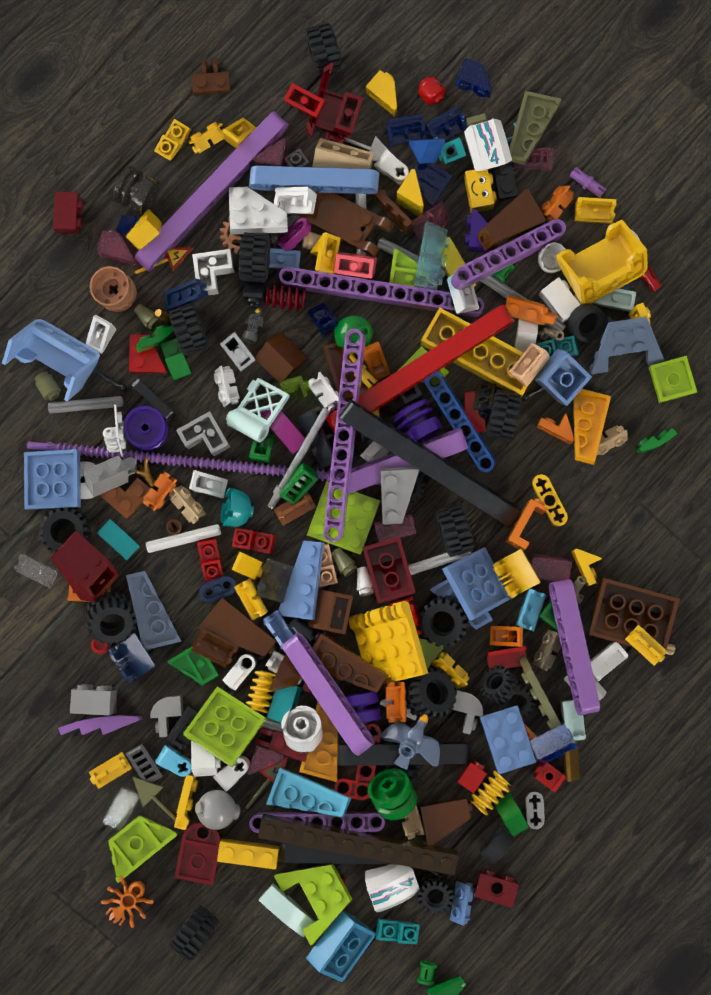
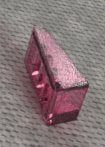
[514,148,554,170]

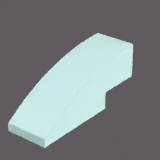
[259,883,315,937]

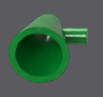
[425,976,466,995]

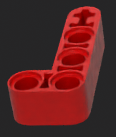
[335,723,381,800]

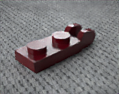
[255,727,309,762]

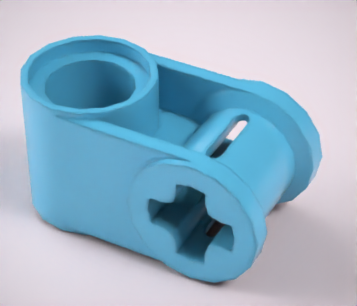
[155,745,192,777]

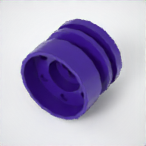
[392,399,443,443]

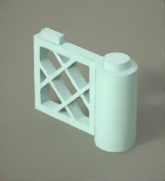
[226,378,290,443]

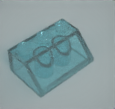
[414,221,450,290]

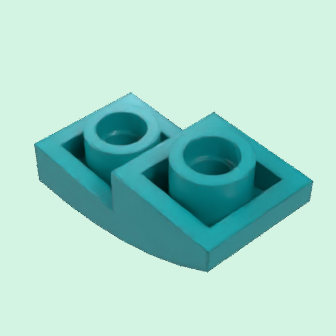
[536,335,579,357]
[97,519,140,560]
[375,918,420,944]

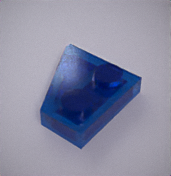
[413,161,452,208]

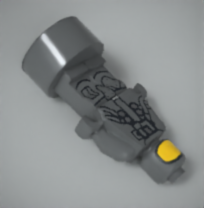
[242,308,263,344]

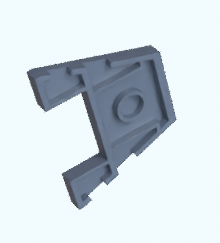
[590,316,665,375]

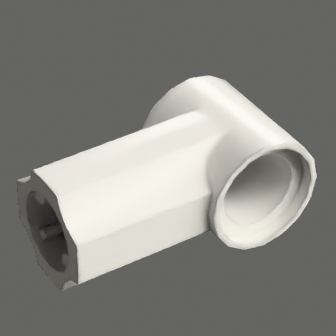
[223,653,257,691]

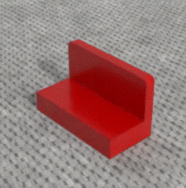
[486,646,527,669]

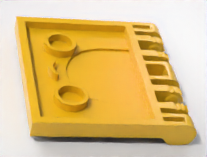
[349,601,428,684]

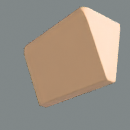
[509,343,550,386]

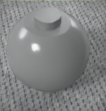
[195,790,240,830]

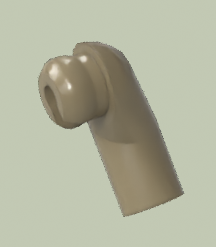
[538,327,564,341]
[573,576,586,604]

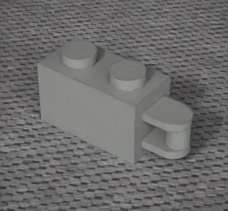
[84,455,137,497]

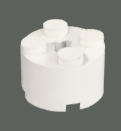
[282,706,323,752]

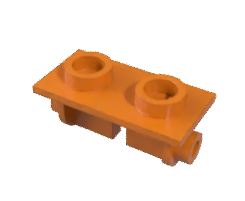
[541,186,574,222]
[142,471,177,511]
[385,682,407,723]

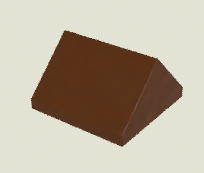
[255,332,308,385]

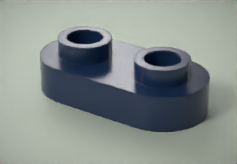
[199,575,236,603]

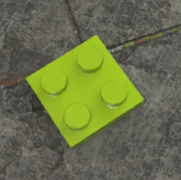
[648,356,697,403]

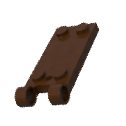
[296,192,394,257]

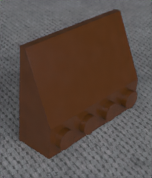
[588,577,680,656]

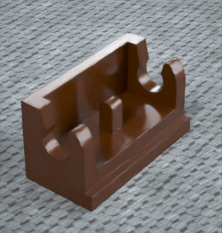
[191,629,239,668]

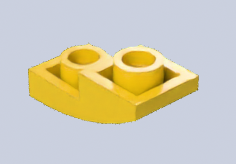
[154,119,192,161]

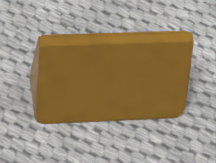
[562,740,580,782]

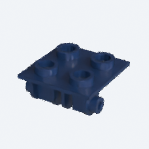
[108,632,156,683]

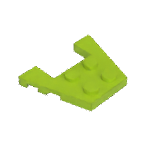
[274,864,352,946]

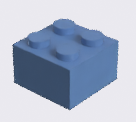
[534,349,592,406]

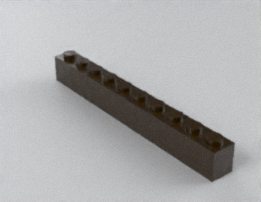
[258,814,458,875]

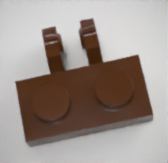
[192,58,231,95]

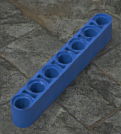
[423,370,496,472]

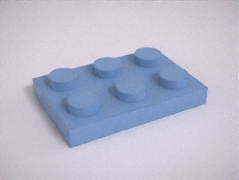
[480,705,536,774]

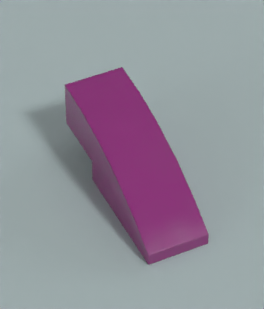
[260,401,305,456]

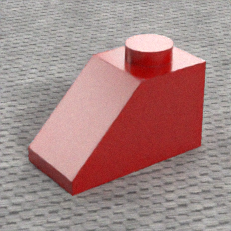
[284,83,325,118]

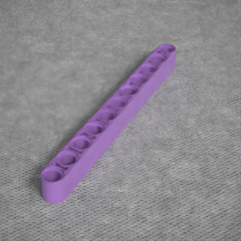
[135,111,289,272]
[279,267,484,317]
[324,329,366,542]

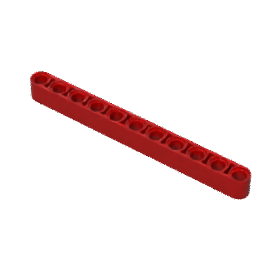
[326,304,515,434]

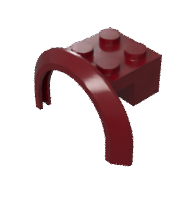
[306,62,363,139]

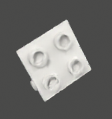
[103,405,126,457]

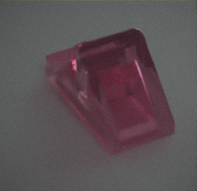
[412,202,450,239]

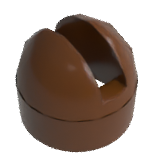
[166,518,182,535]

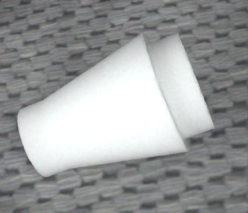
[357,567,375,596]

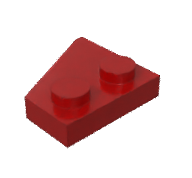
[129,334,167,374]

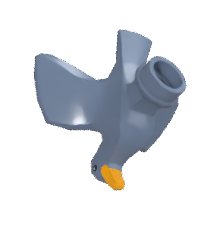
[380,714,440,770]

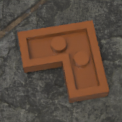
[100,478,150,519]

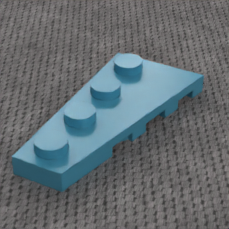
[267,767,351,817]

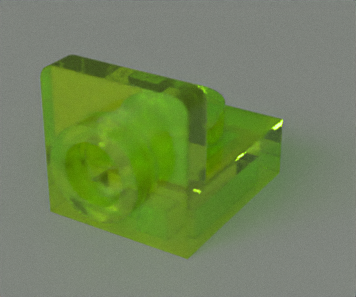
[279,376,310,397]

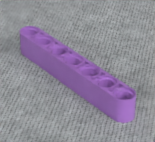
[451,219,566,290]
[337,428,468,494]
[549,579,600,716]
[282,632,375,756]
[249,811,385,833]

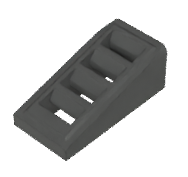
[126,743,163,783]

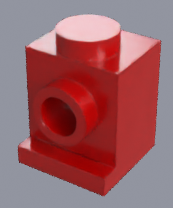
[534,761,566,792]

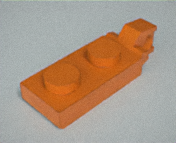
[505,295,558,325]

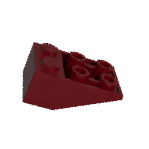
[50,531,119,602]

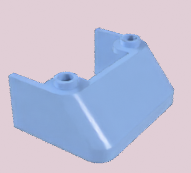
[2,319,100,401]

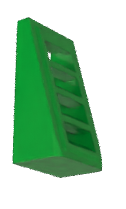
[279,463,318,506]

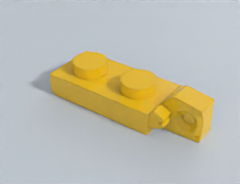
[174,774,199,830]

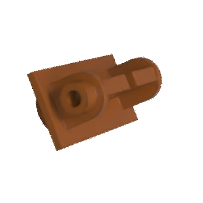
[274,492,316,526]

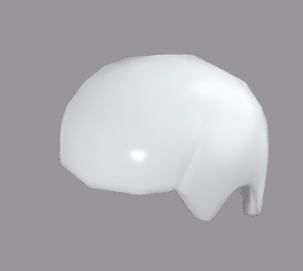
[538,242,566,274]

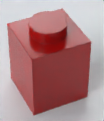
[457,761,487,793]

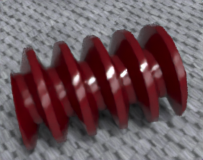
[265,283,306,312]

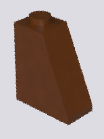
[420,797,473,846]

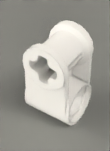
[374,150,409,185]
[213,756,250,792]

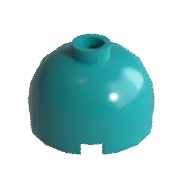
[221,488,254,527]

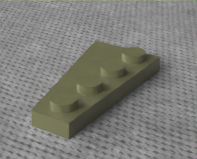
[509,91,562,165]
[518,655,566,737]

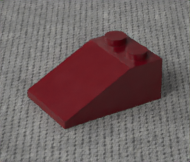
[362,537,416,604]

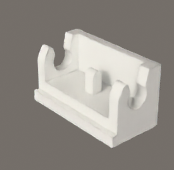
[274,187,317,214]
[590,641,628,681]

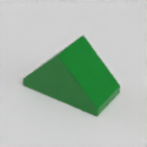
[249,433,275,464]
[493,793,529,836]

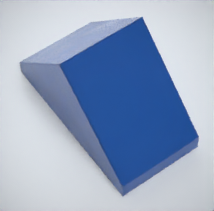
[409,139,445,164]

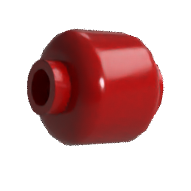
[418,76,446,105]

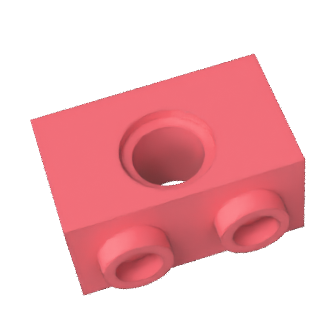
[334,252,377,279]

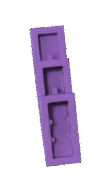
[58,714,142,735]

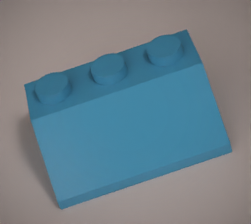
[306,910,376,982]

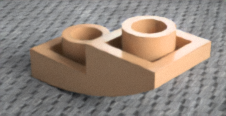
[319,543,338,587]

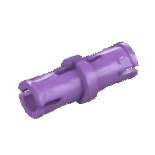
[569,167,607,198]

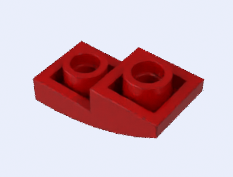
[465,391,487,433]
[232,528,276,554]
[197,538,224,582]

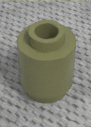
[34,371,61,401]

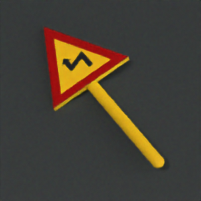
[135,247,194,274]

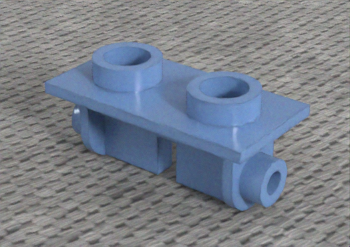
[263,610,294,651]
[450,881,475,926]

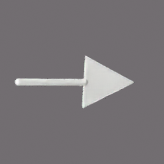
[340,136,391,161]

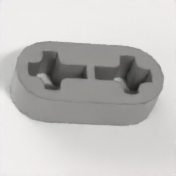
[525,791,545,829]

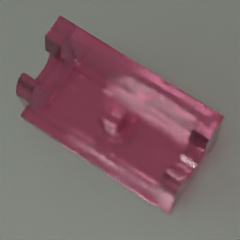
[374,514,416,542]
[531,554,572,581]

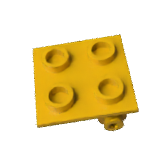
[492,549,541,599]

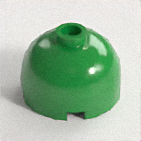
[334,315,373,354]

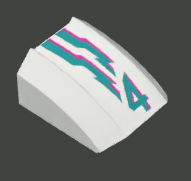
[464,118,512,171]
[365,864,420,912]

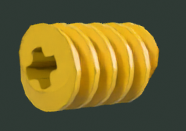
[246,670,276,713]
[471,771,511,815]

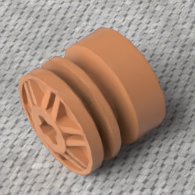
[90,266,137,312]

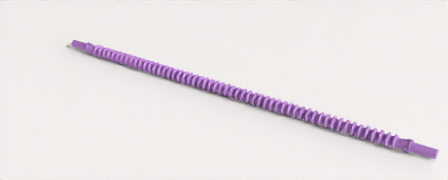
[27,441,381,485]

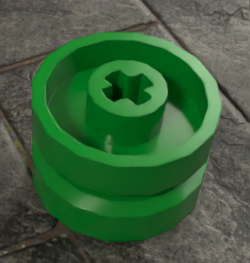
[368,768,418,820]

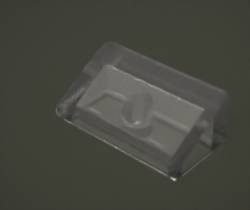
[102,786,139,831]

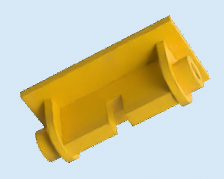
[188,122,225,154]
[234,578,268,621]
[625,625,668,666]
[430,651,469,689]
[89,752,132,789]

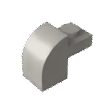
[452,690,483,734]
[150,695,184,737]

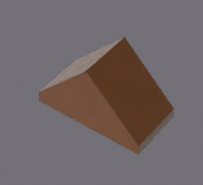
[269,654,301,691]

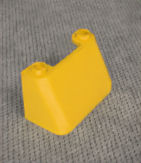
[556,220,648,304]

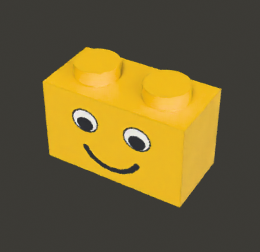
[464,169,497,212]

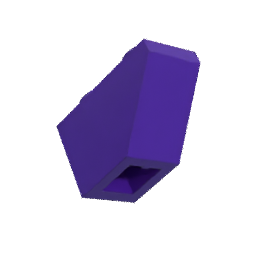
[465,209,492,253]

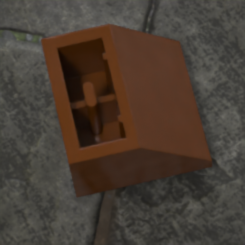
[308,589,353,634]

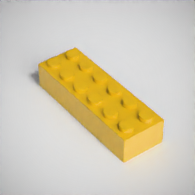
[420,307,528,397]

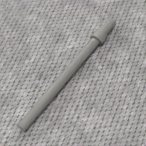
[267,408,330,509]

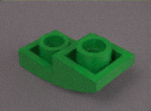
[136,325,174,353]
[636,428,678,454]

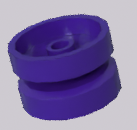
[124,406,169,451]
[345,691,382,723]

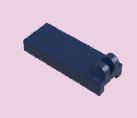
[164,279,208,311]

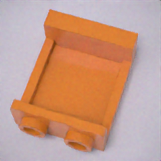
[505,498,548,551]

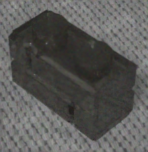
[256,559,294,603]

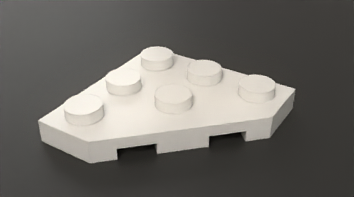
[229,187,288,235]

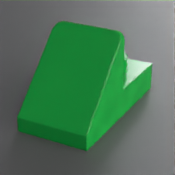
[160,338,192,380]

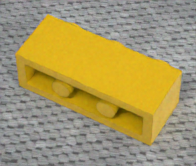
[217,838,280,869]

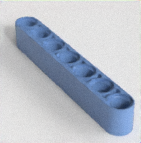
[249,166,379,194]

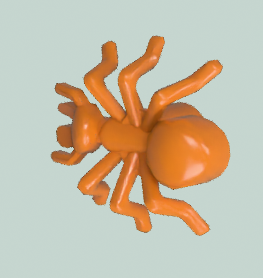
[101,876,154,928]

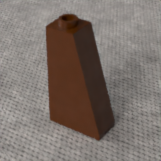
[477,189,546,251]
[198,598,277,657]

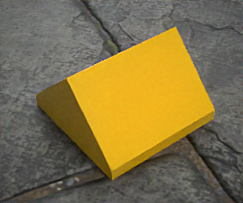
[396,169,424,217]

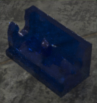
[425,105,468,142]
[385,114,426,146]
[529,724,578,764]

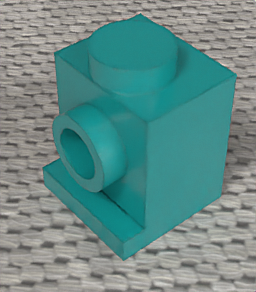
[438,137,466,164]

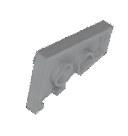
[380,466,419,525]

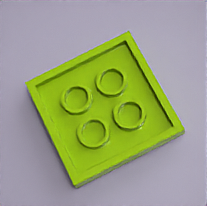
[307,481,380,555]
[183,687,266,767]

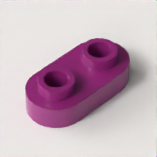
[278,218,311,251]

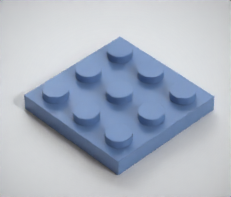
[24,449,81,510]
[442,547,511,621]

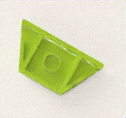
[108,815,178,883]

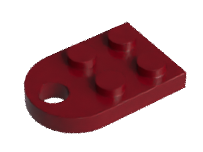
[174,822,221,885]

